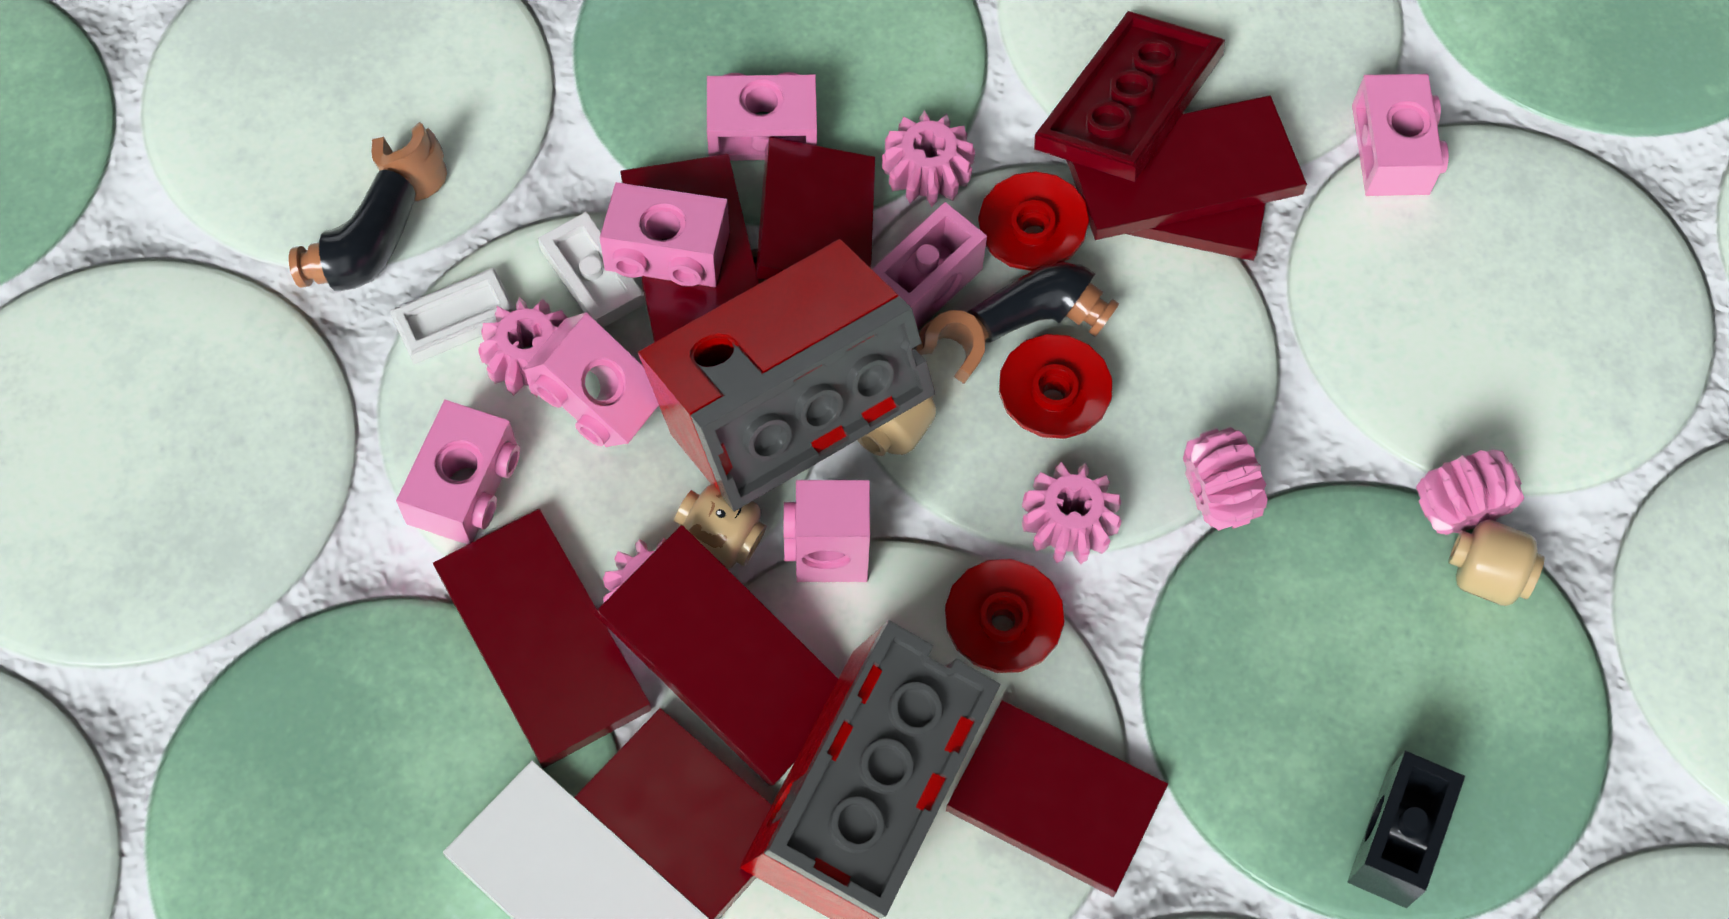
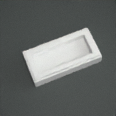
[389,268,515,364]

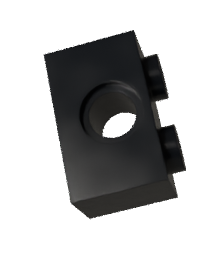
[1347,750,1465,909]

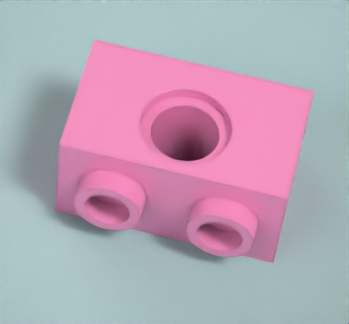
[707,72,817,161]
[1352,74,1449,196]
[600,182,730,287]
[872,202,987,330]
[523,312,659,447]
[396,400,520,545]
[784,480,870,582]

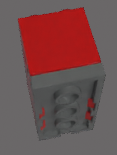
[638,239,935,512]
[739,620,1001,919]

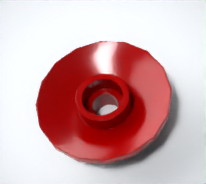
[978,171,1089,271]
[999,334,1112,439]
[945,559,1065,673]

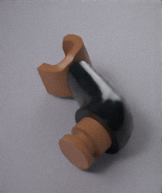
[289,122,447,291]
[914,262,1119,384]

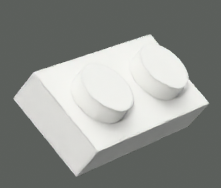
[538,212,645,327]

